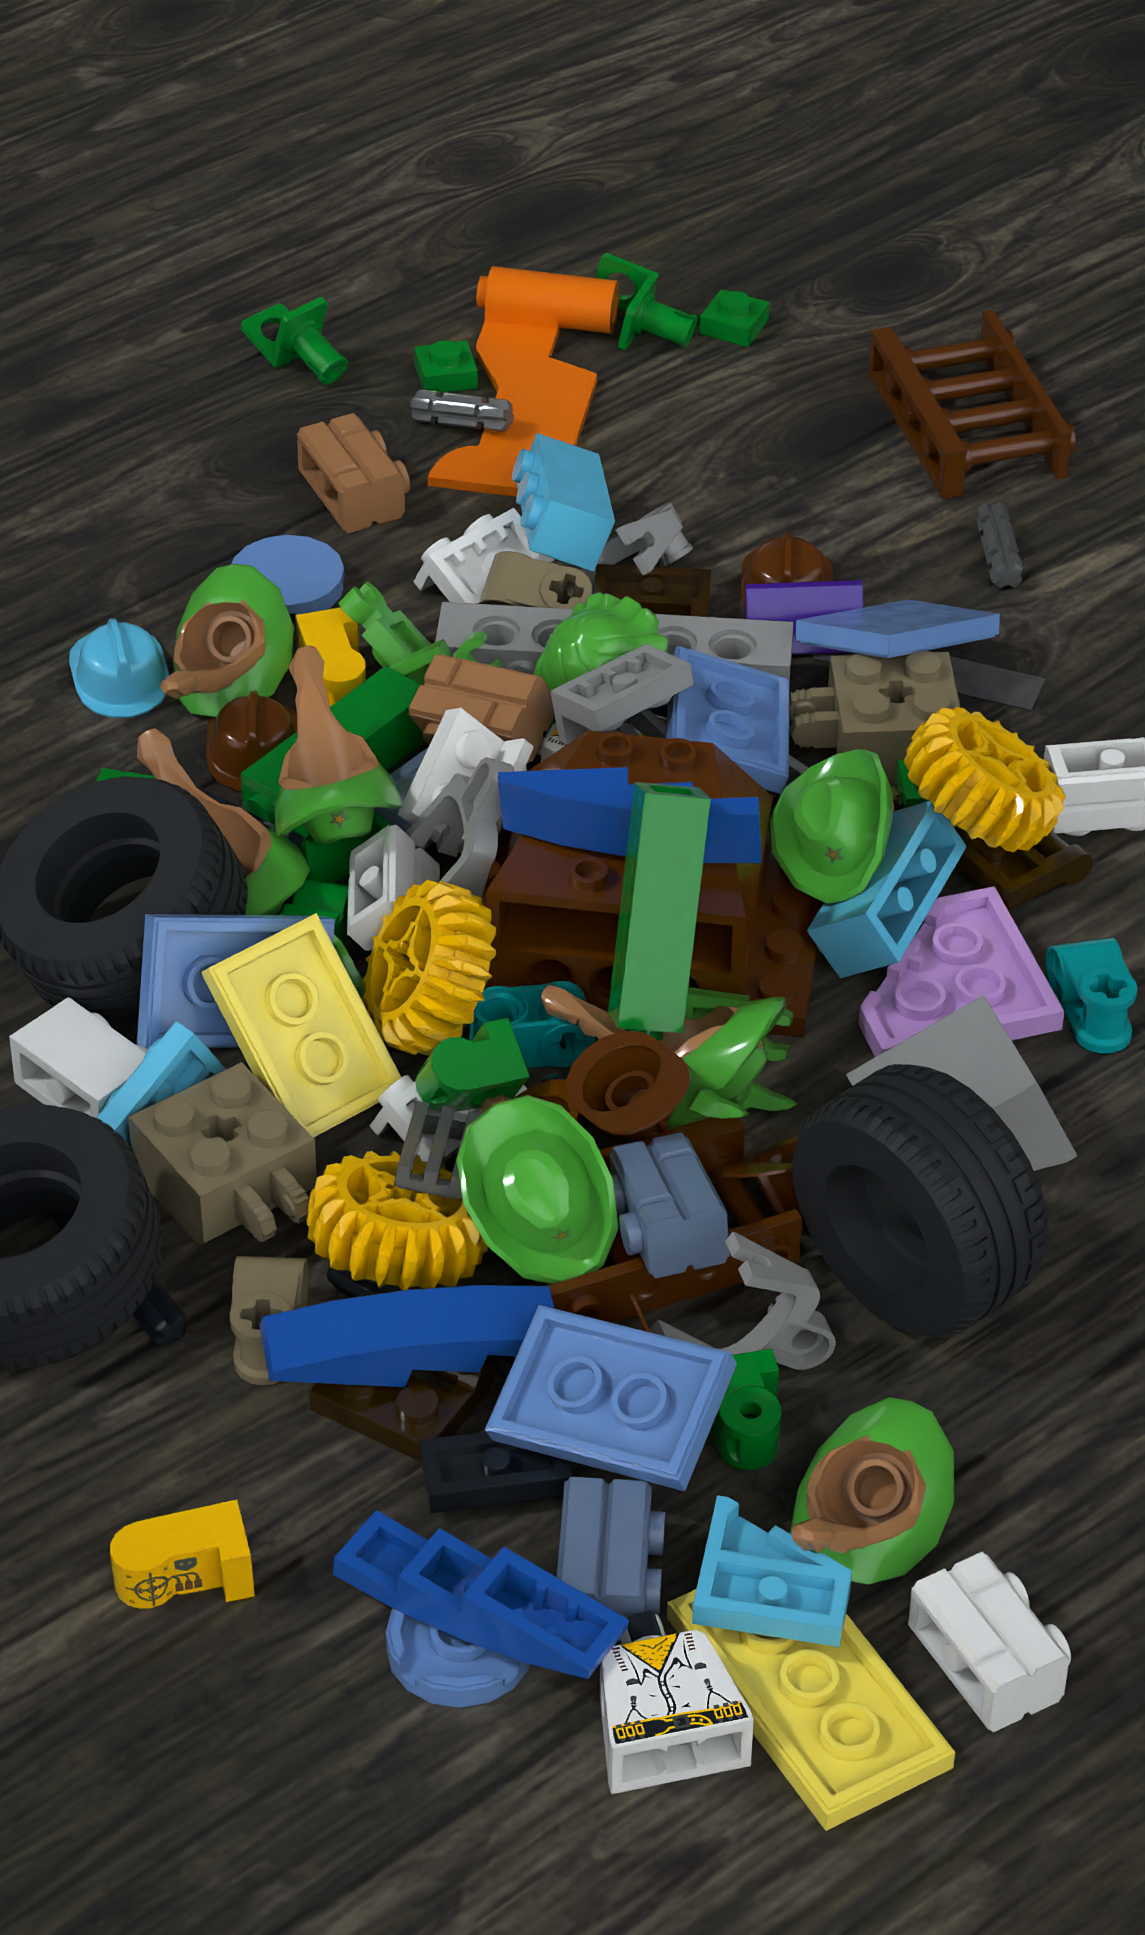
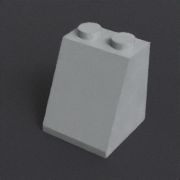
[846,995,1077,1171]

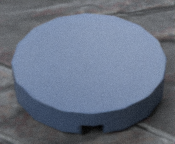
[232,535,344,620]
[386,1608,530,1708]

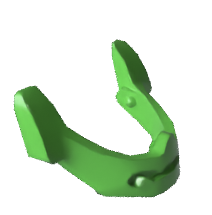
[656,1083,797,1132]

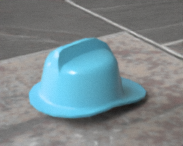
[69,618,169,718]

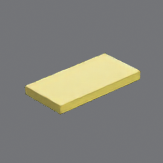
[667,1589,955,1831]

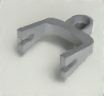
[551,502,693,604]
[405,757,515,898]
[650,1232,836,1370]

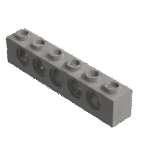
[435,602,793,705]

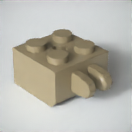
[789,651,960,786]
[128,1062,317,1244]

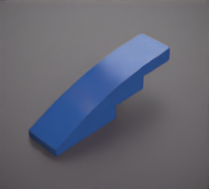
[498,767,761,863]
[259,1285,554,1387]
[333,1510,629,1679]

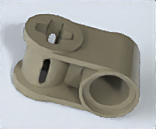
[478,551,592,609]
[230,1256,309,1386]

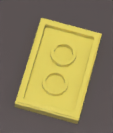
[201,913,402,1138]

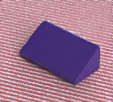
[744,580,863,655]

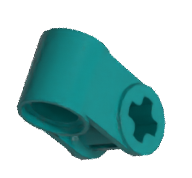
[1046,937,1138,1053]
[469,981,596,1068]

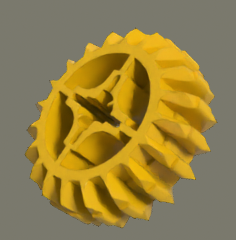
[903,707,1066,852]
[361,880,496,1056]
[307,1151,488,1291]

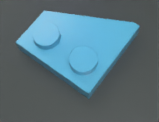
[97,1021,226,1148]
[692,1495,852,1647]

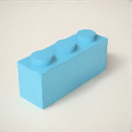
[512,433,615,572]
[807,801,967,979]

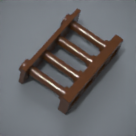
[868,310,1076,499]
[548,1117,802,1323]

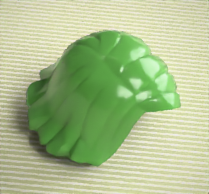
[534,592,668,710]

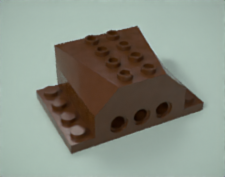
[452,730,824,1038]

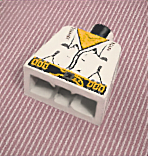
[600,1612,754,1794]

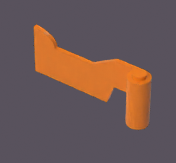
[427,266,620,497]

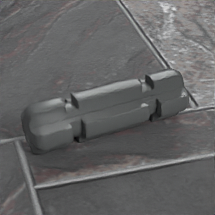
[410,390,514,432]
[977,502,1023,588]

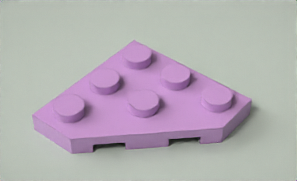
[859,886,1064,1057]

